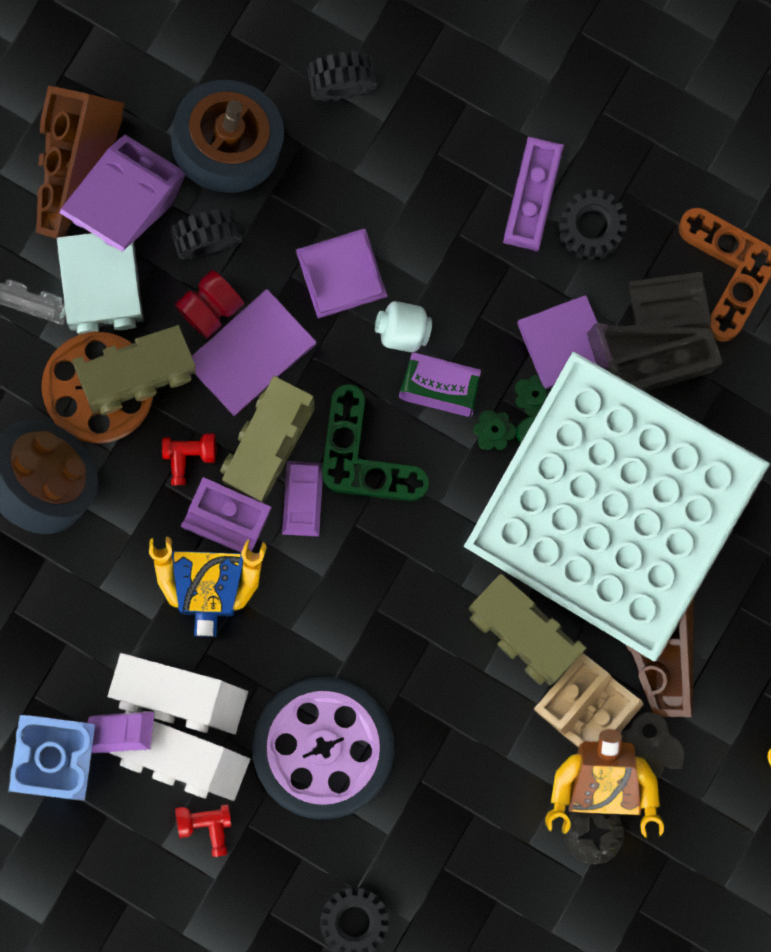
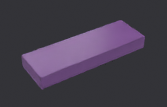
[503,137,563,251]

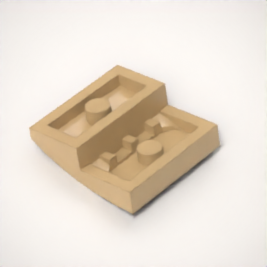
[534,653,644,748]

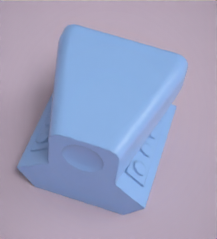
[9,715,95,801]

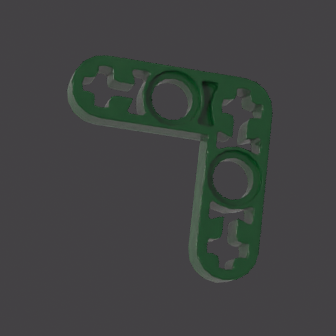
[322,384,429,501]

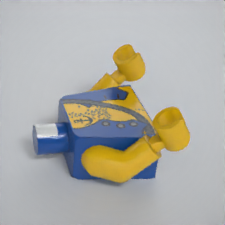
[149,536,267,637]

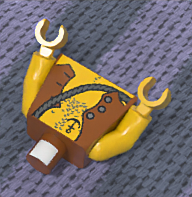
[545,729,664,837]

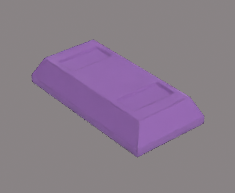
[282,461,323,537]
[88,711,154,753]

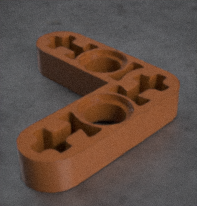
[679,208,771,341]

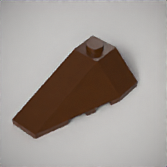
[36,85,125,239]
[626,597,694,717]

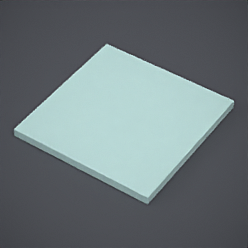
[464,352,770,661]

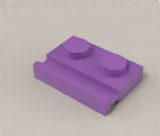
[181,477,272,554]

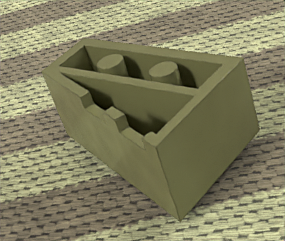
[469,574,586,686]

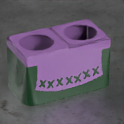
[399,352,481,417]

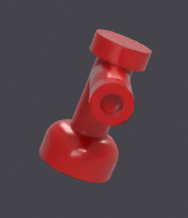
[162,433,217,485]
[175,804,231,857]

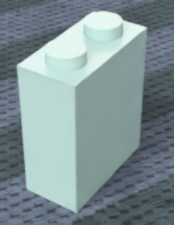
[57,233,144,335]

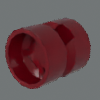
[174,270,245,339]

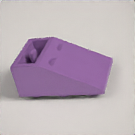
[60,135,185,252]

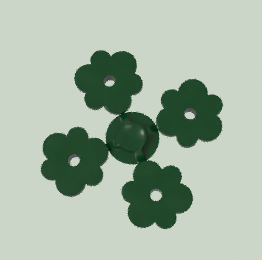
[473,375,553,451]

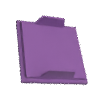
[296,228,387,318]

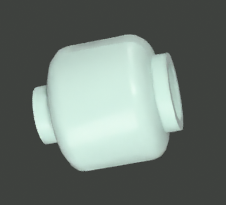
[375,301,432,353]

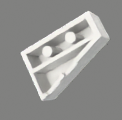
[107,653,248,735]
[109,711,250,801]

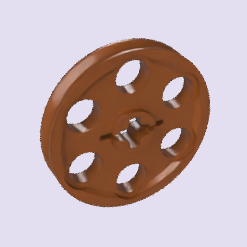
[42,332,153,443]

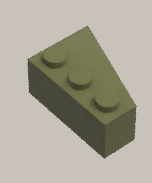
[71,325,196,415]
[220,375,315,503]

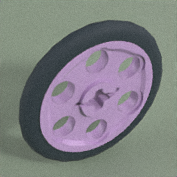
[252,677,395,820]

